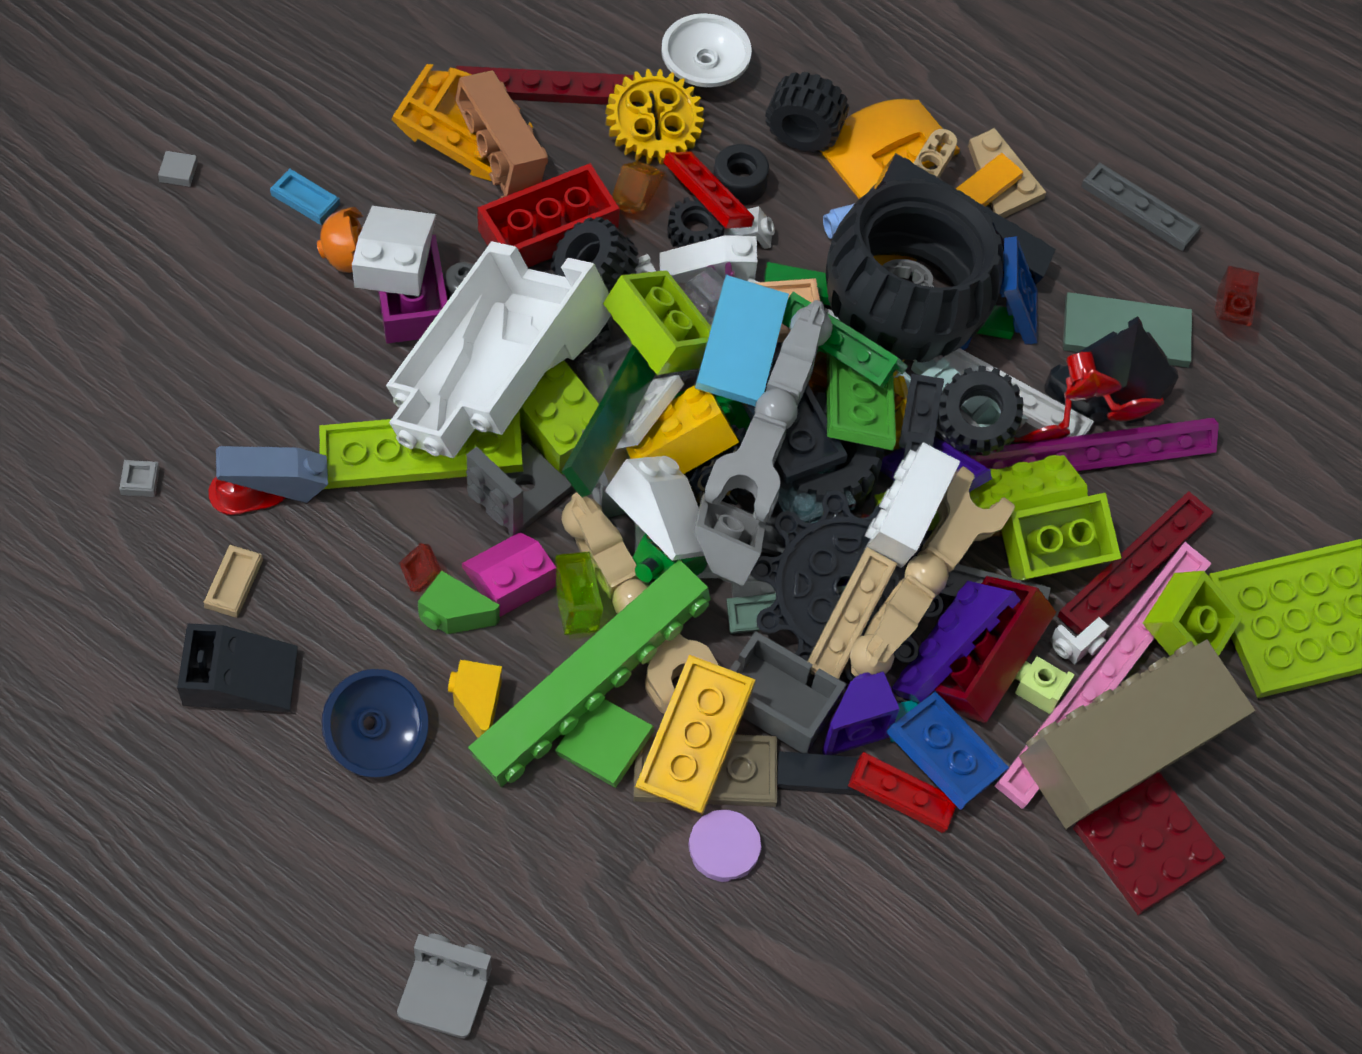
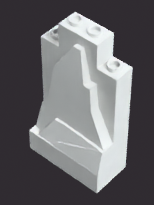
[386,241,611,458]

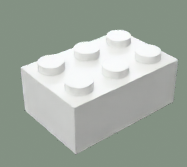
[865,442,960,568]

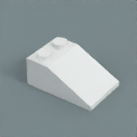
[352,206,436,296]
[605,456,704,561]

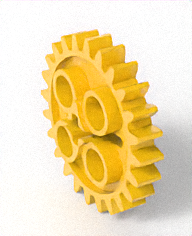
[605,69,704,165]

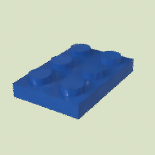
[1000,236,1037,345]
[886,691,1009,810]

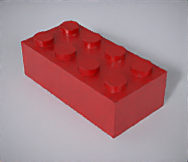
[477,163,620,268]

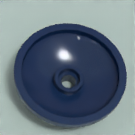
[321,669,428,777]

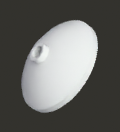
[661,13,752,87]

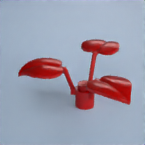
[1013,352,1164,443]

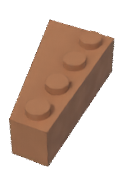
[455,70,548,198]

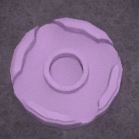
[688,810,761,882]

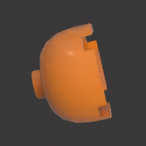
[317,207,363,273]

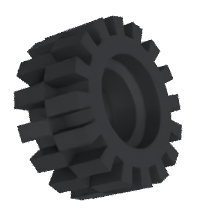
[667,196,724,248]

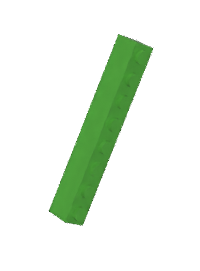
[468,559,710,788]

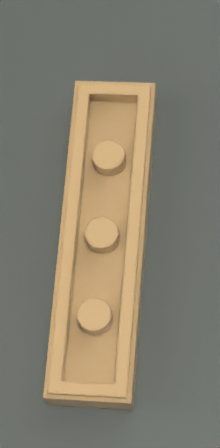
[808,547,897,679]

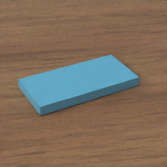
[695,275,789,406]

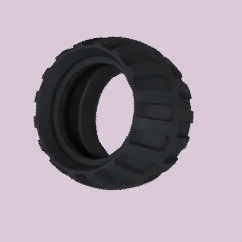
[826,178,1004,362]

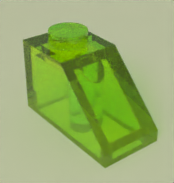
[555,551,603,635]

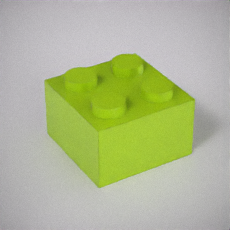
[1142,571,1242,656]

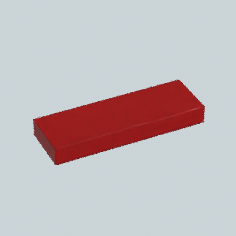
[848,752,956,833]

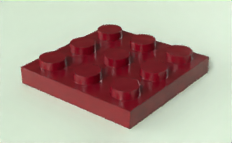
[1073,772,1226,916]

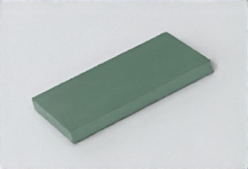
[1063,292,1192,368]

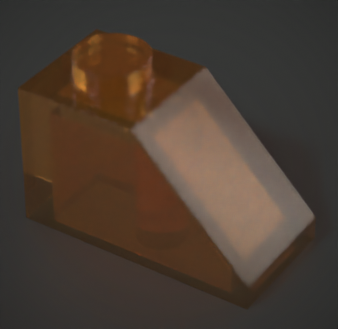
[612,161,666,214]

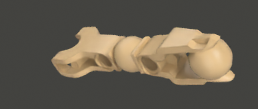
[850,466,1015,677]
[561,493,718,714]

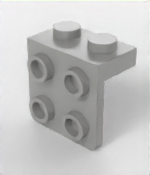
[397,934,492,1038]

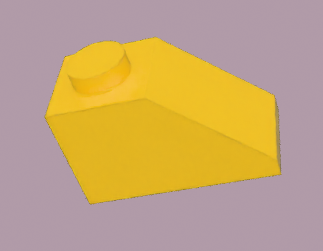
[448,660,502,738]

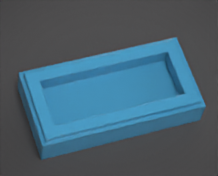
[270,169,340,225]

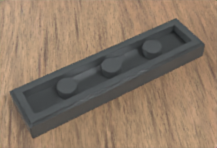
[1081,162,1202,252]

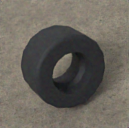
[713,144,769,204]

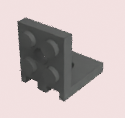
[466,442,573,537]

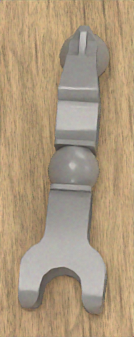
[705,300,833,523]

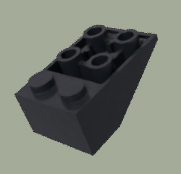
[177,623,298,712]

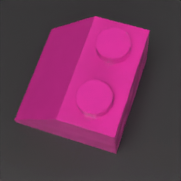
[462,532,556,617]

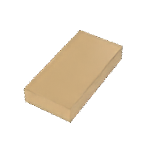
[204,545,263,618]

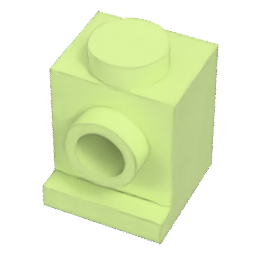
[1015,656,1075,714]

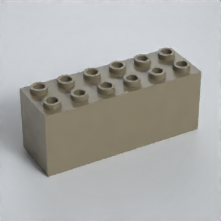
[1018,639,1255,829]

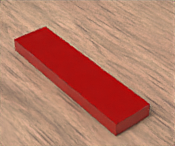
[663,152,755,229]

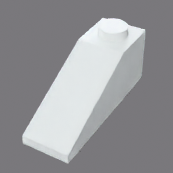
[659,235,757,283]

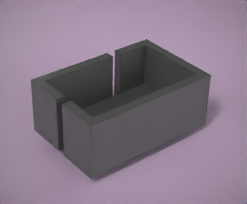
[729,631,846,753]

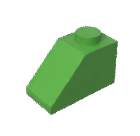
[418,571,500,634]

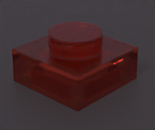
[399,543,442,592]

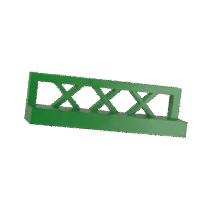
[782,291,908,388]

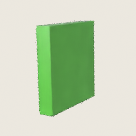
[555,699,655,788]

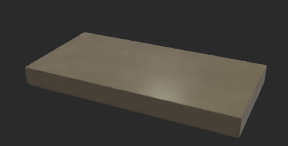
[633,731,777,807]

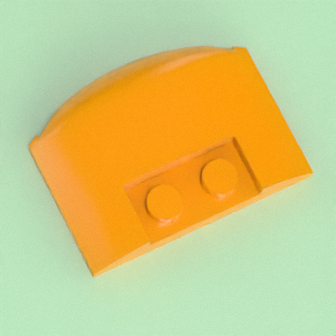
[392,64,533,181]
[820,99,960,199]

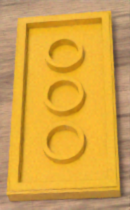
[635,654,756,814]

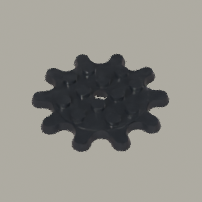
[751,490,943,682]

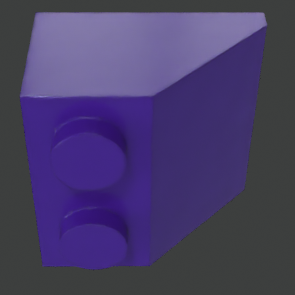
[822,671,900,755]

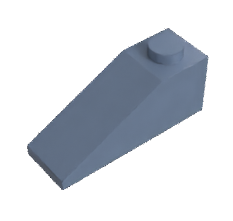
[216,446,328,503]

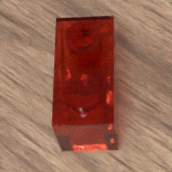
[1215,266,1259,326]

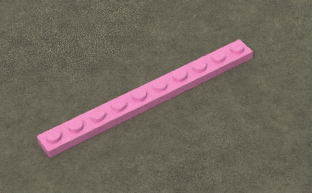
[995,542,1211,809]

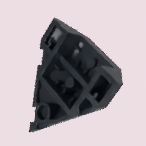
[1044,316,1179,423]

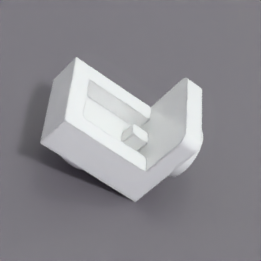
[724,206,775,249]
[1050,617,1109,665]

